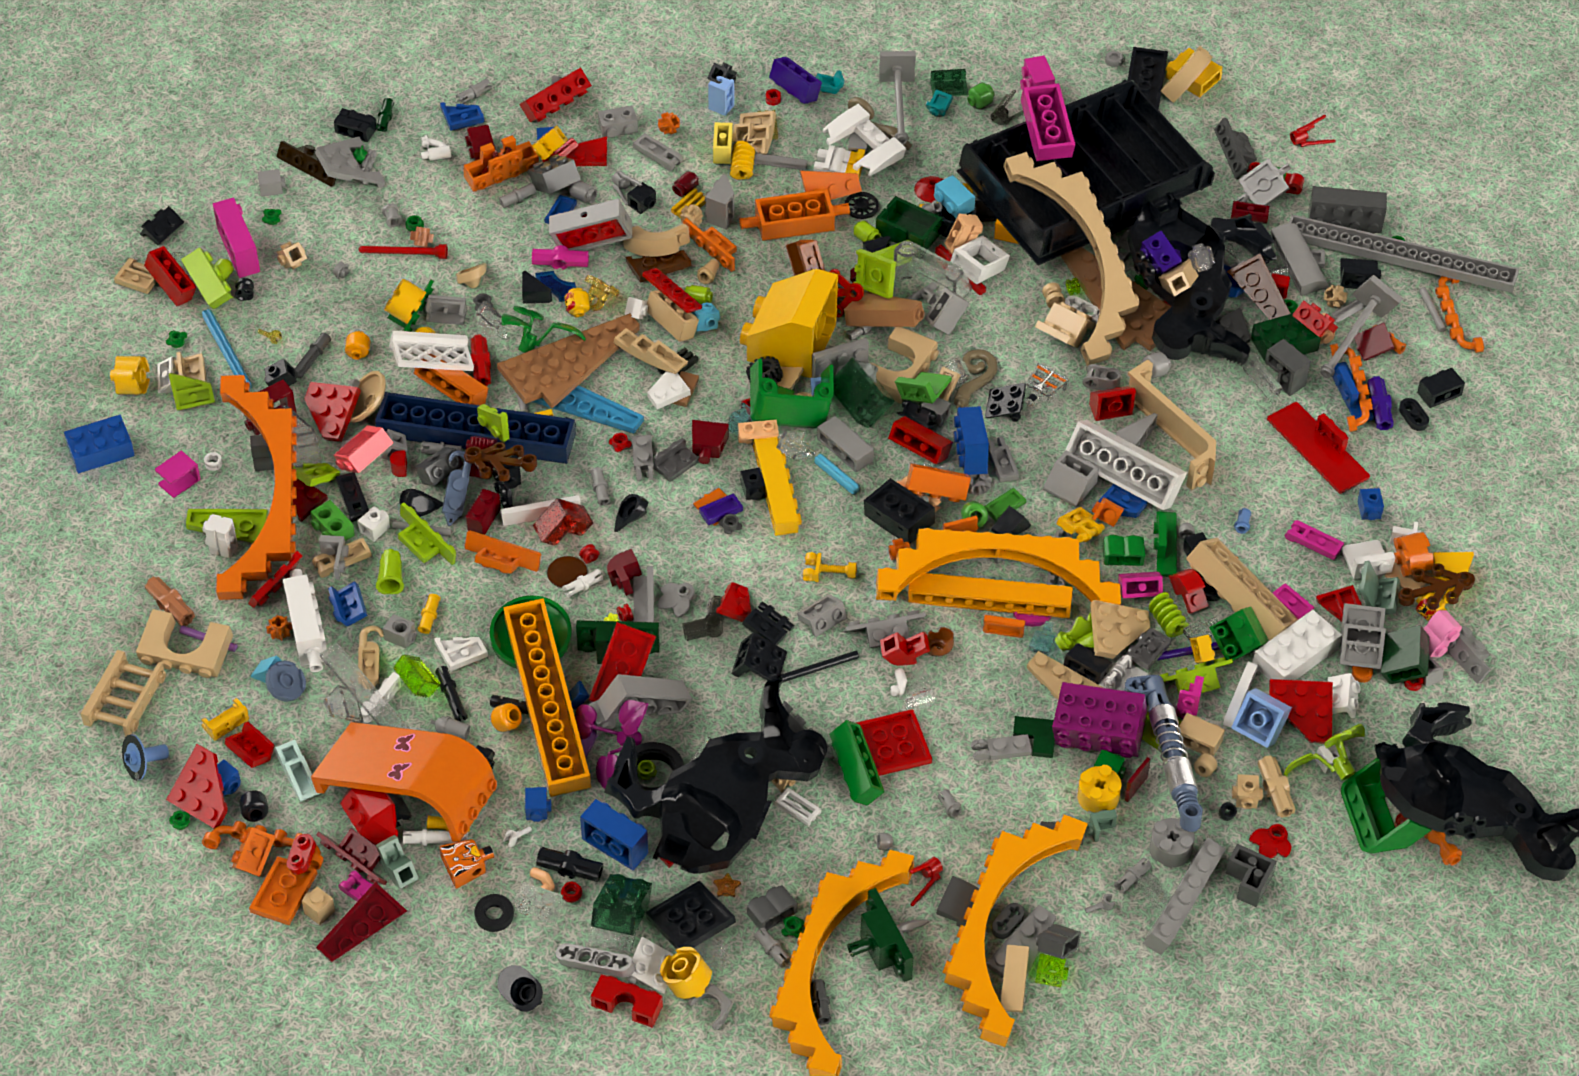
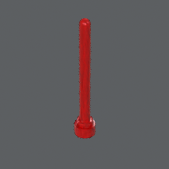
[358,244,448,259]

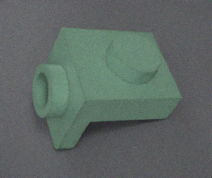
[1087,809,1117,842]

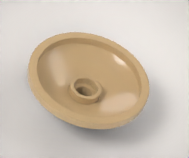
[350,371,386,423]

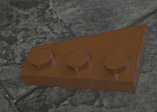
[625,250,692,283]

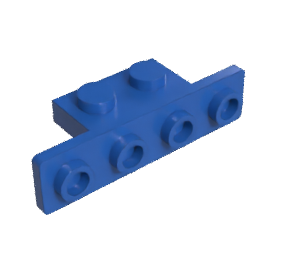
[1332,362,1374,421]

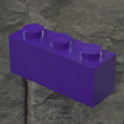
[769,56,822,104]

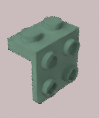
[1358,561,1400,615]

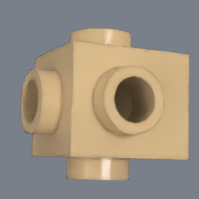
[277,241,307,270]
[1232,774,1263,809]

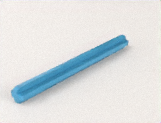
[202,309,252,389]

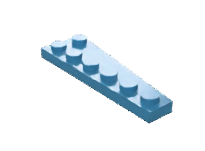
[532,385,644,434]

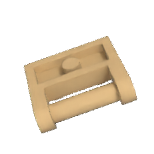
[114,258,157,294]

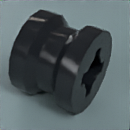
[235,278,254,301]

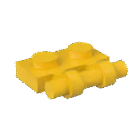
[1056,507,1105,542]

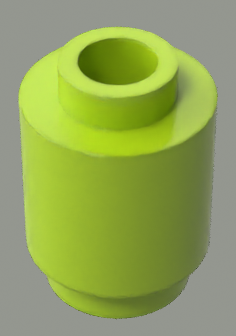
[853,220,881,242]
[214,258,234,282]
[685,285,713,304]

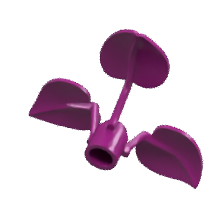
[574,700,648,789]

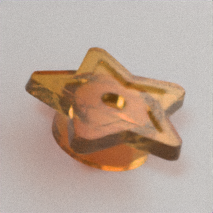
[713,873,741,897]

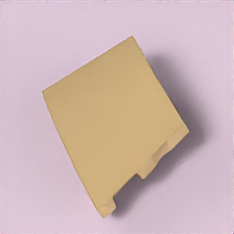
[732,111,776,155]

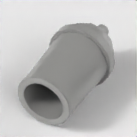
[431,716,471,740]

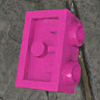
[1176,676,1204,719]

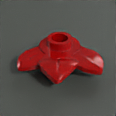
[1249,824,1292,859]

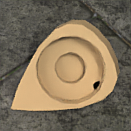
[456,263,487,289]

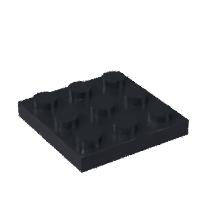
[645,880,736,950]

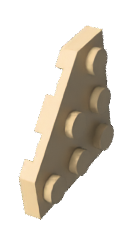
[1090,600,1150,659]

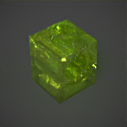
[1035,954,1069,988]

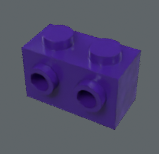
[1140,231,1182,276]

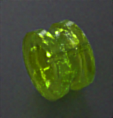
[1065,277,1081,296]

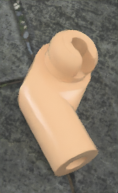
[530,867,555,895]

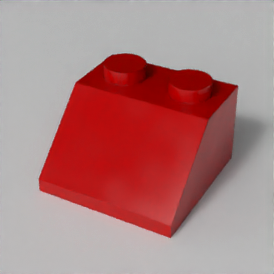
[1089,386,1136,421]

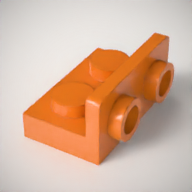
[231,827,276,877]

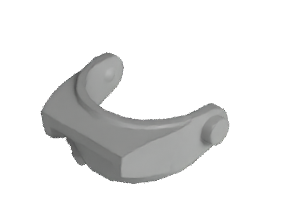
[688,984,733,1030]

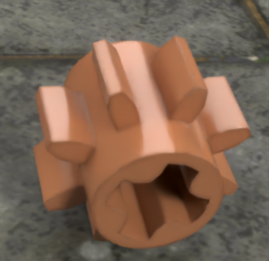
[410,227,434,247]

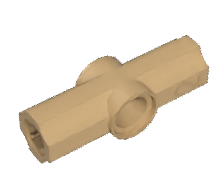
[1258,755,1295,818]

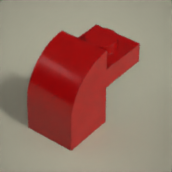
[1169,569,1209,613]
[880,632,930,666]

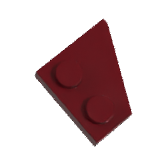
[293,478,328,522]

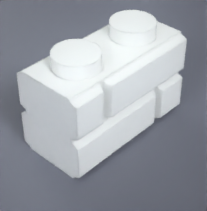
[202,514,238,558]

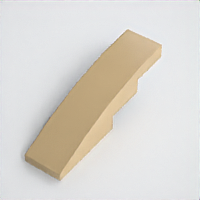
[613,328,688,374]

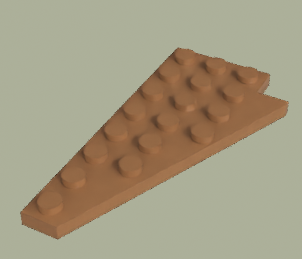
[1061,247,1171,351]

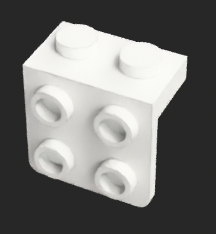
[1342,540,1395,579]

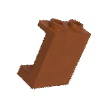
[786,240,825,276]

